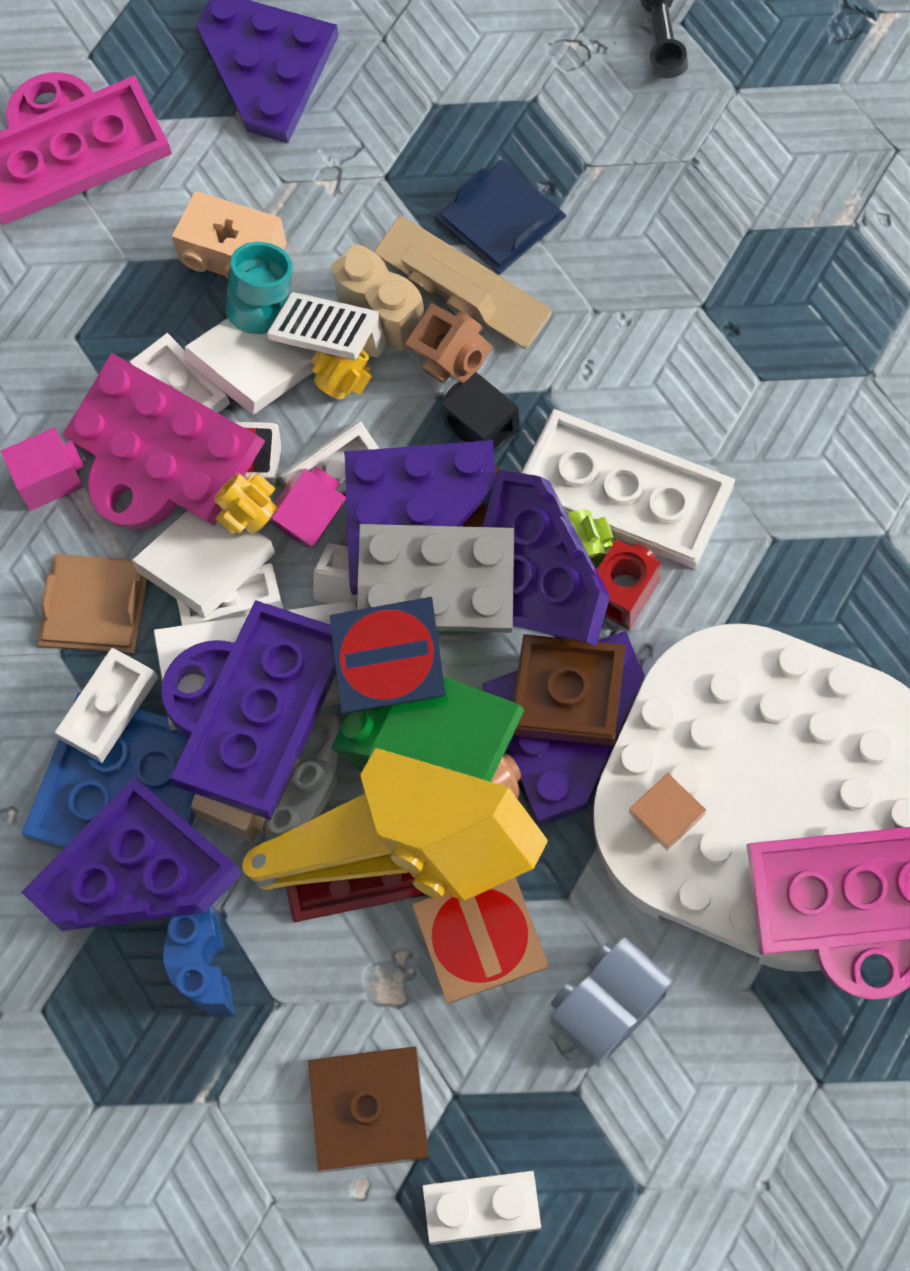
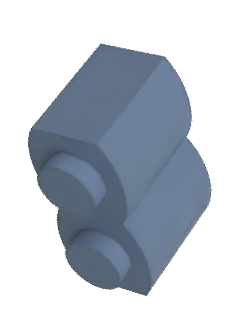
[551,937,674,1068]

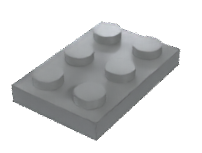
[357,524,514,633]

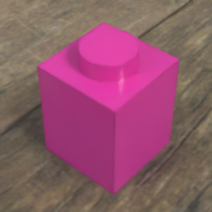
[1,427,84,511]
[268,467,346,547]

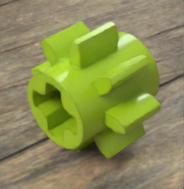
[567,509,613,568]

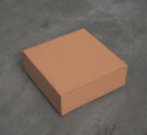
[629,772,706,851]

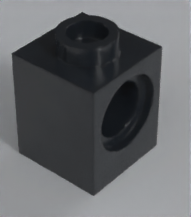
[442,372,520,454]

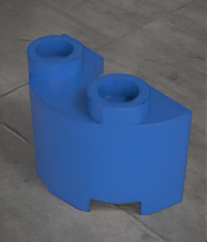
[163,905,235,1017]

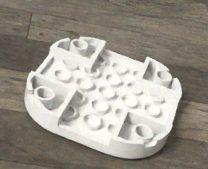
[594,624,910,972]

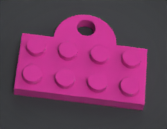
[0,72,172,225]
[62,353,265,530]
[746,827,910,1000]

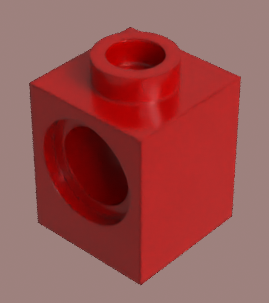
[597,539,661,630]

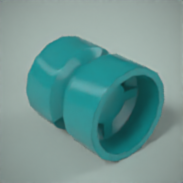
[225,241,293,334]

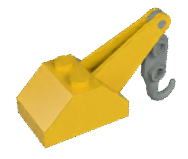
[242,713,548,901]

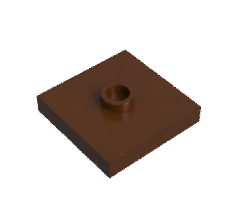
[513,634,626,746]
[308,1046,430,1173]

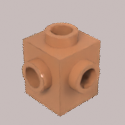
[405,303,493,384]

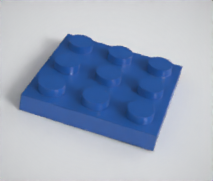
[22,692,196,850]

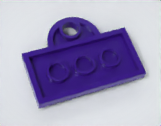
[161,600,336,820]

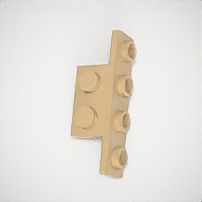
[375,216,552,349]

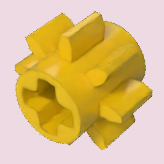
[310,349,372,399]
[214,473,277,534]

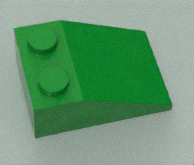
[331,676,525,782]

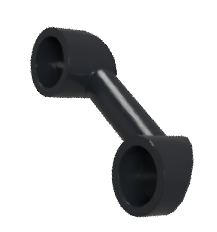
[640,0,689,79]

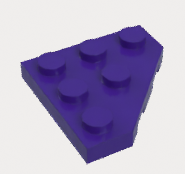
[196,0,339,143]
[344,440,496,595]
[483,469,610,646]
[483,631,645,827]
[21,777,242,931]

